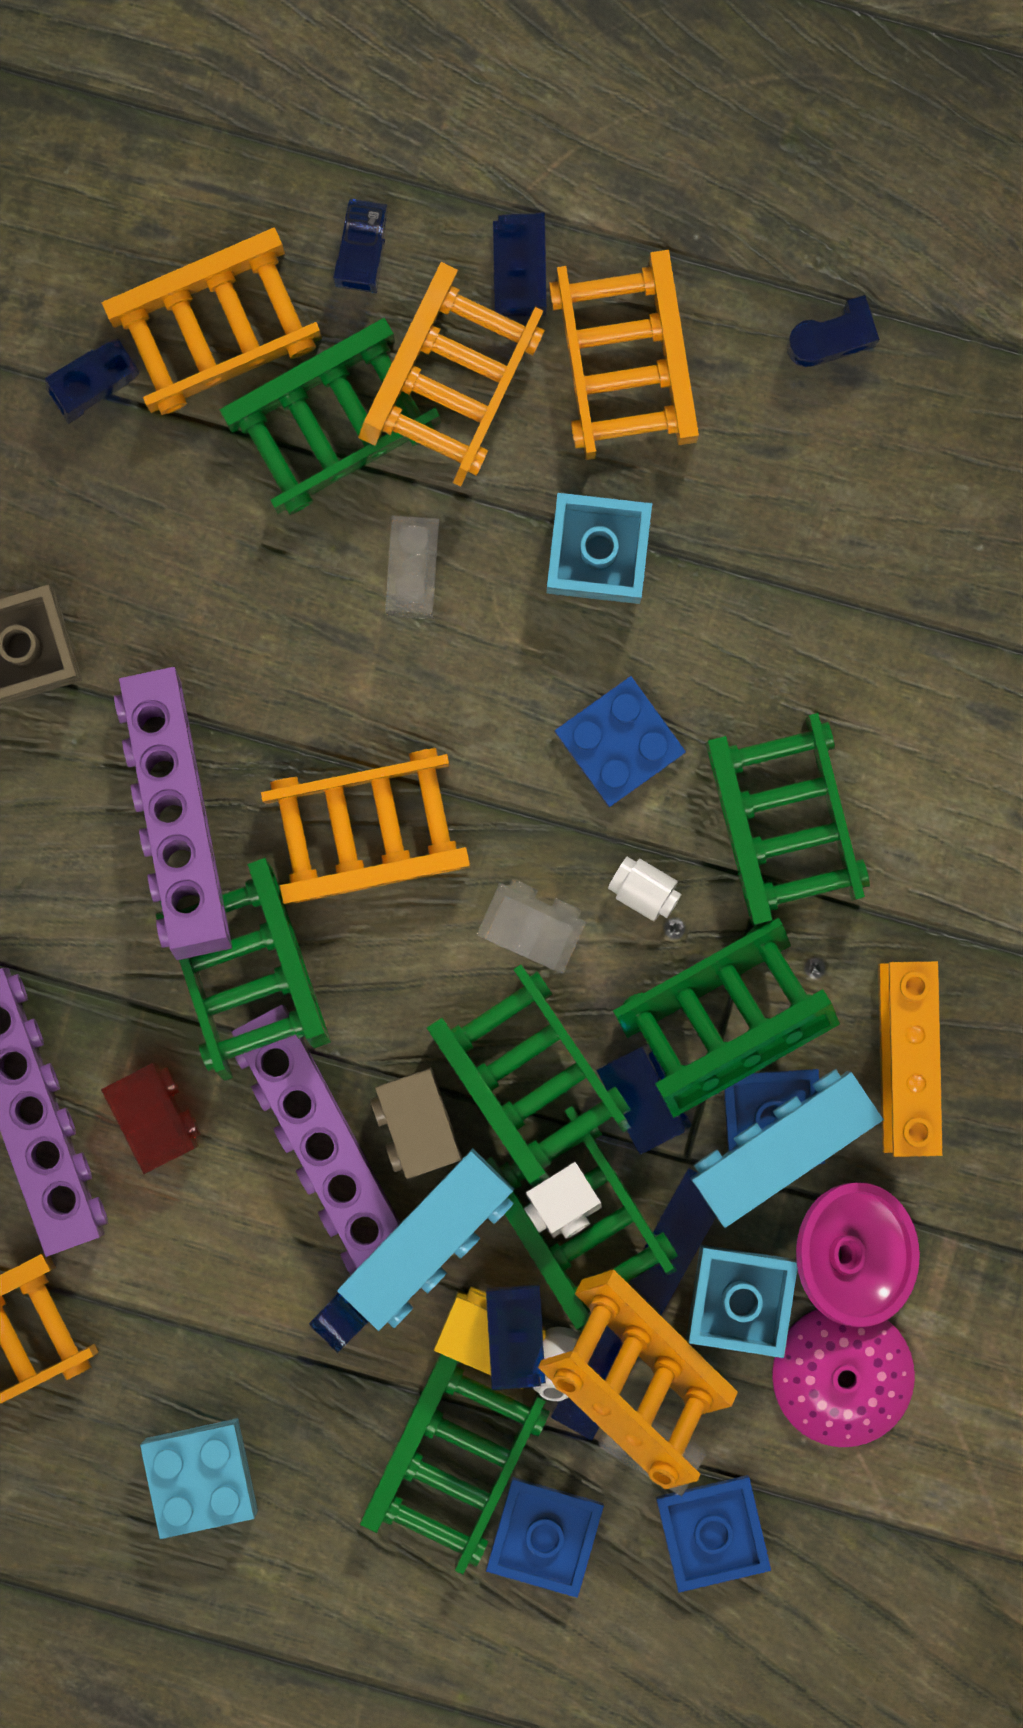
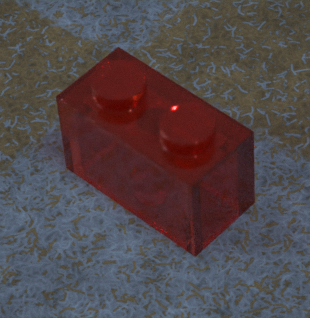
[101,1063,201,1174]

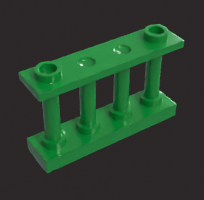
[219,317,441,515]
[705,713,870,926]
[156,858,331,1081]
[613,918,840,1118]
[427,964,631,1188]
[486,1106,678,1331]
[360,1354,550,1575]

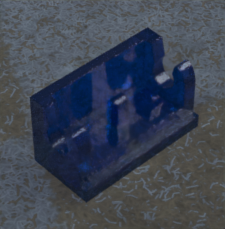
[493,213,547,316]
[596,1043,692,1155]
[486,1285,546,1390]

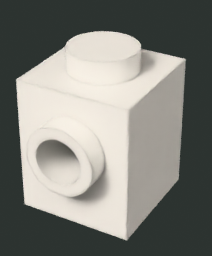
[524,1162,602,1239]

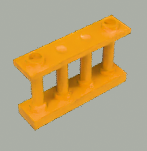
[101,227,322,415]
[549,250,699,460]
[358,262,545,487]
[261,748,470,905]
[878,961,943,1157]
[0,1253,98,1404]
[538,1269,738,1489]

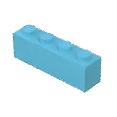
[690,1069,884,1228]
[337,1148,514,1331]

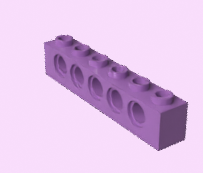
[114,667,232,960]
[0,968,108,1257]
[231,1005,400,1275]

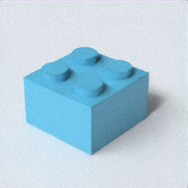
[546,493,652,604]
[686,1244,798,1358]
[140,1418,258,1539]

